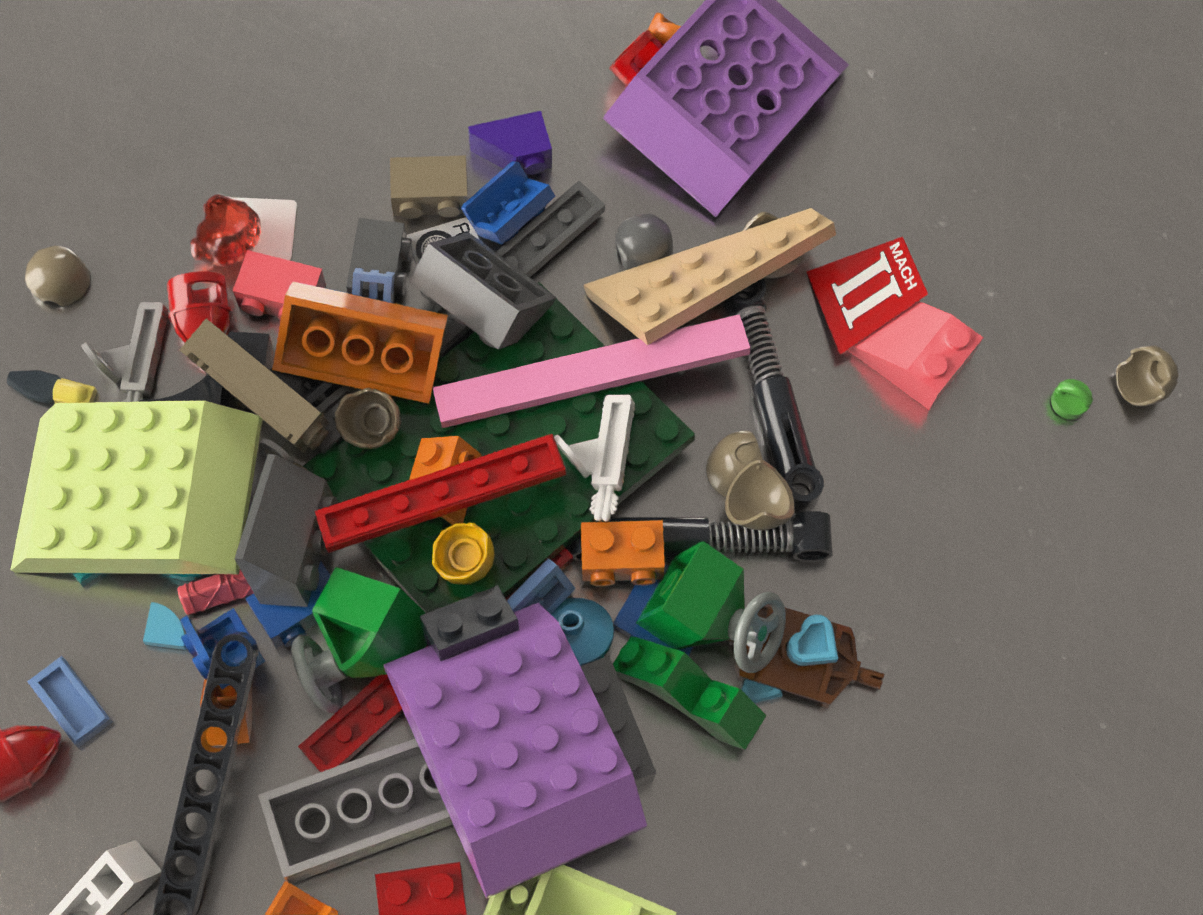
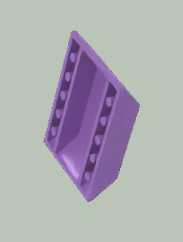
[384,602,647,899]

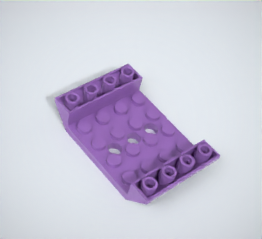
[603,0,849,217]

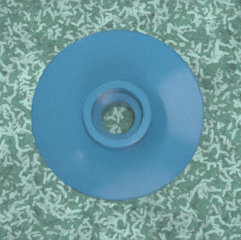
[551,598,614,666]

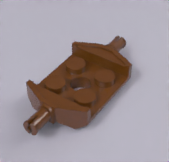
[726,604,884,709]

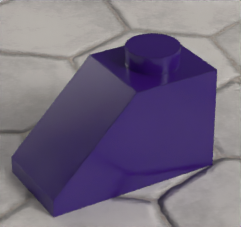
[468,111,552,175]

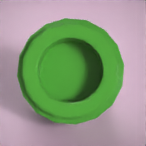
[1051,379,1093,420]

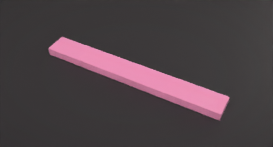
[433,314,751,428]

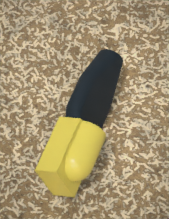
[7,370,97,404]

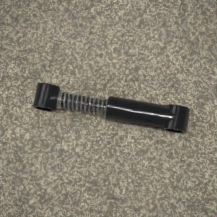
[724,278,824,514]
[571,511,833,562]

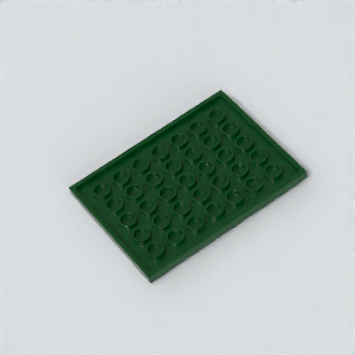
[303,282,695,613]

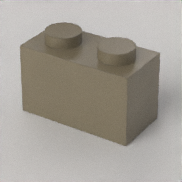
[390,155,468,219]

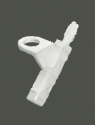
[554,395,635,521]

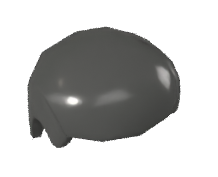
[615,214,673,269]

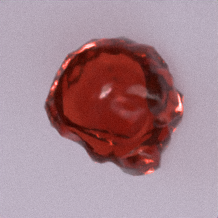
[190,194,261,267]

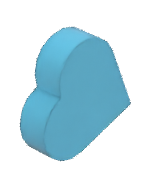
[787,614,838,666]

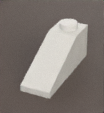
[49,840,162,915]

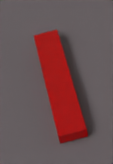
[315,434,566,553]

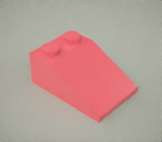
[848,301,984,410]

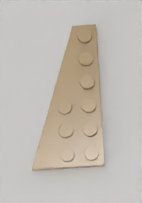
[583,208,836,345]

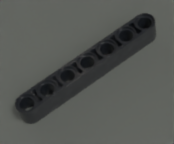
[153,632,258,915]

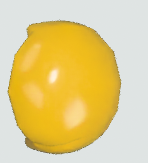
[432,523,495,585]

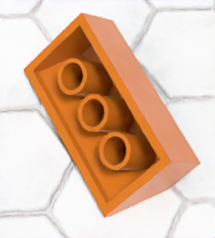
[272,282,448,403]

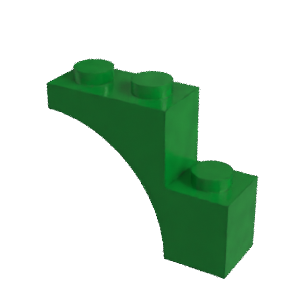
[613,636,767,750]

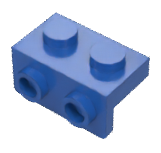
[461,161,556,244]
[180,608,266,689]

